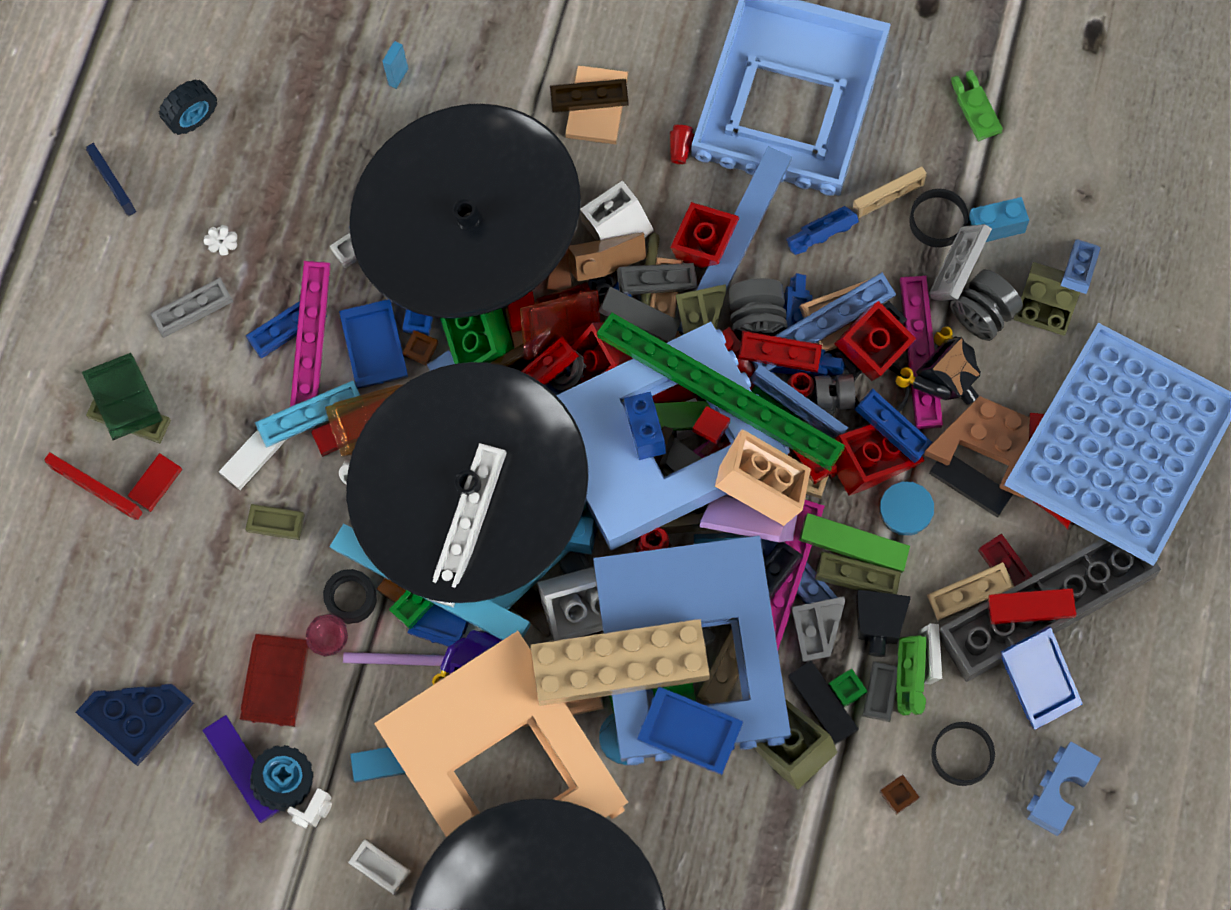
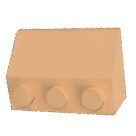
[715,429,811,526]

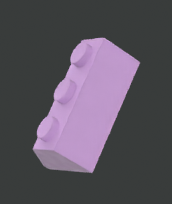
[700,494,798,542]

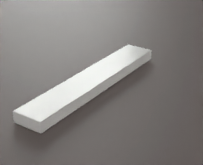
[426,443,507,608]

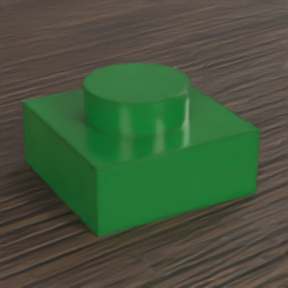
[828,668,867,708]

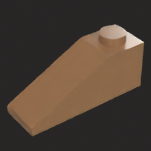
[568,232,646,281]

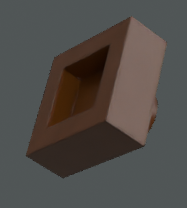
[402,330,439,366]
[879,774,920,815]

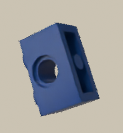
[624,391,666,460]

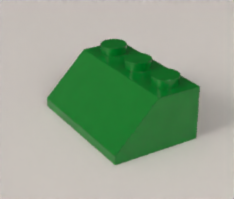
[440,308,514,364]

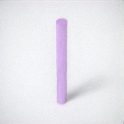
[343,652,444,666]

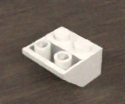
[580,181,654,241]

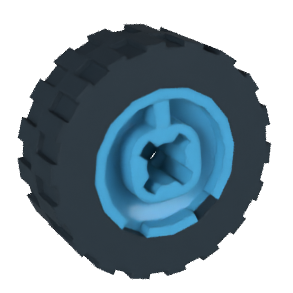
[159,79,217,135]
[250,745,314,811]

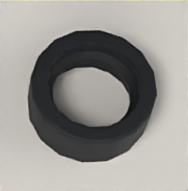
[323,569,377,624]

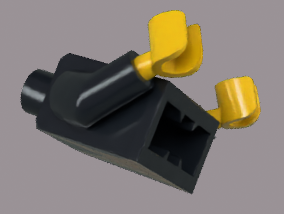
[895,327,981,405]

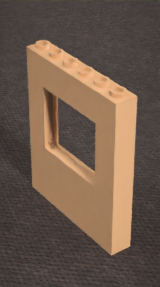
[374,631,628,837]

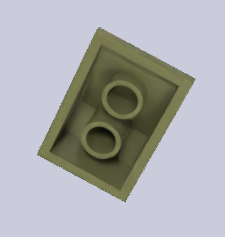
[754,699,838,790]

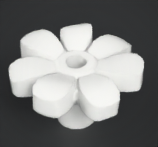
[204,225,237,256]

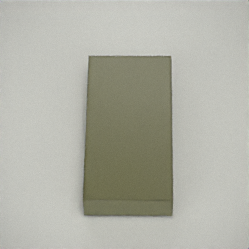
[245,504,305,540]

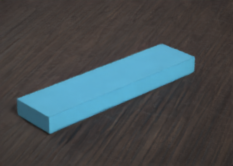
[255,381,364,448]

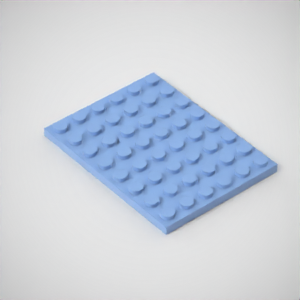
[1004,323,1231,566]

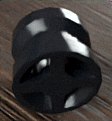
[588,274,614,303]

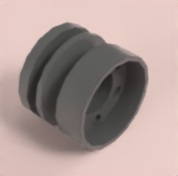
[950,269,1023,341]
[728,278,787,339]

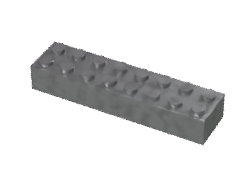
[939,538,1161,682]

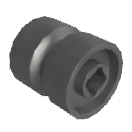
[813,374,855,410]

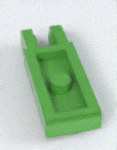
[951,70,1003,142]
[896,636,927,715]

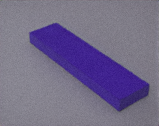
[202,715,280,823]

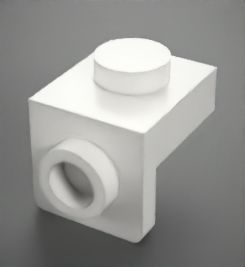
[287,788,332,828]

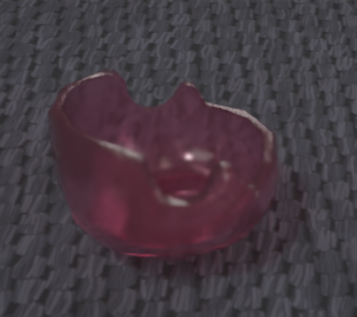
[305,614,348,657]

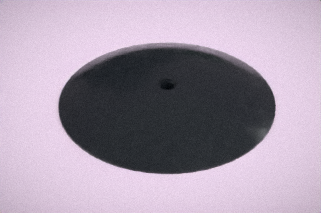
[350,104,581,318]
[346,362,589,603]
[409,799,666,910]

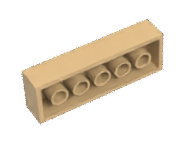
[530,619,710,706]

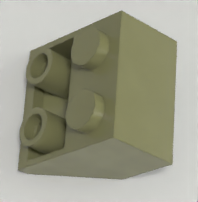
[1014,262,1080,336]

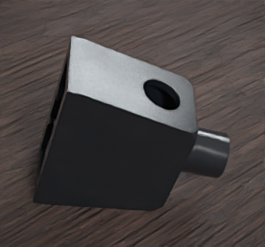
[856,590,911,657]

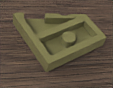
[676,284,727,334]

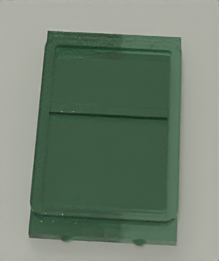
[82,353,163,441]

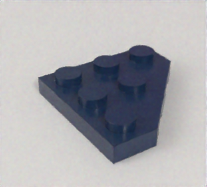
[75,684,194,767]

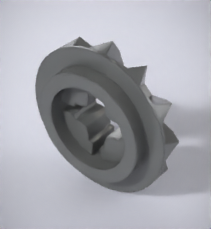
[549,350,587,391]

